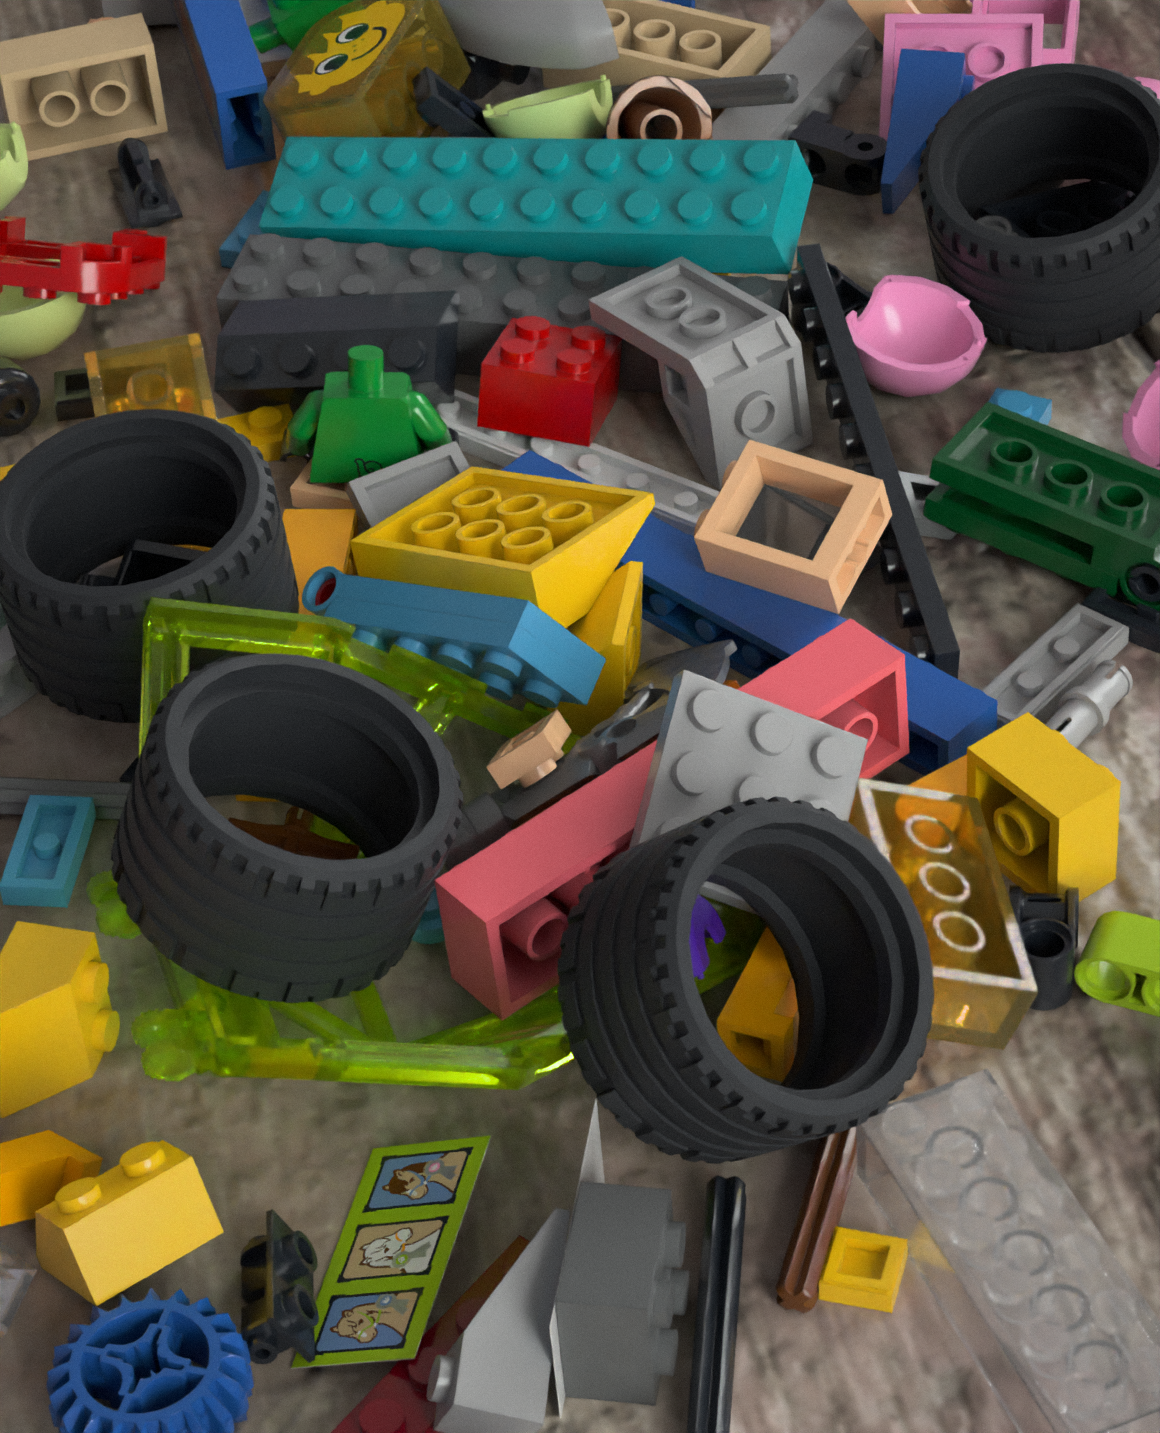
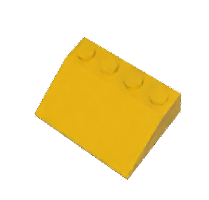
[350,466,655,628]

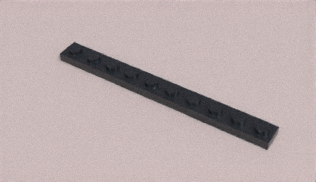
[788,243,960,679]

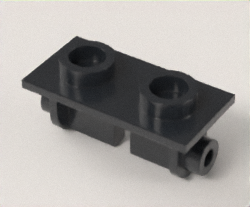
[108,138,183,229]
[240,1209,319,1364]

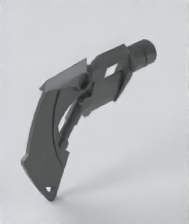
[444,639,737,871]

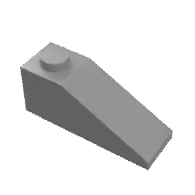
[427,1208,570,1433]

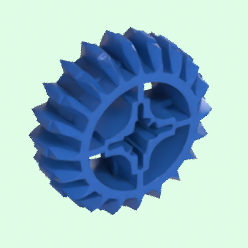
[46,1287,254,1433]

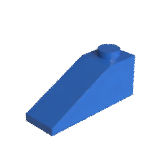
[881,49,975,214]

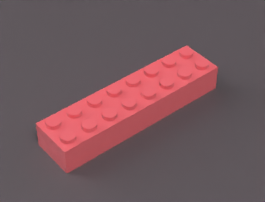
[434,618,910,1020]

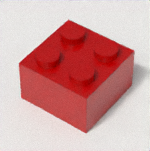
[477,316,623,447]

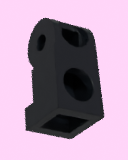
[788,110,887,196]

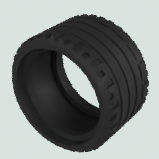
[918,63,1160,353]
[0,409,299,723]
[111,653,463,1003]
[557,797,934,1164]

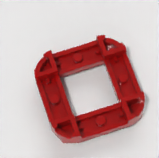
[0,216,167,305]

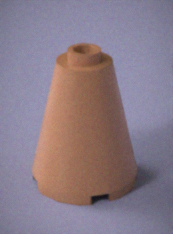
[606,75,713,140]

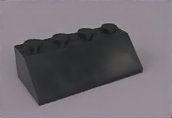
[214,290,459,412]

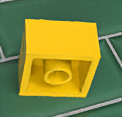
[966,712,1121,902]

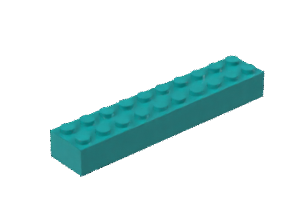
[259,137,813,274]

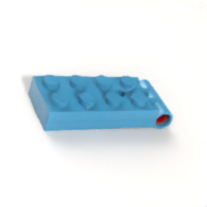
[302,566,606,708]

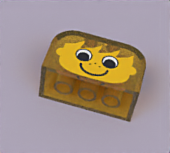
[263,0,472,143]

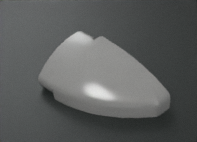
[423,0,619,70]

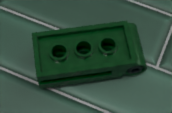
[923,402,1160,611]

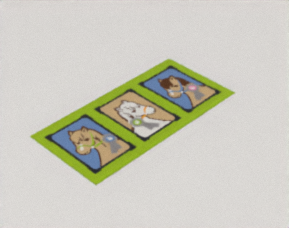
[291,1135,491,1369]

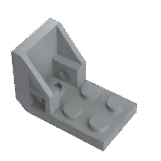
[588,256,813,490]

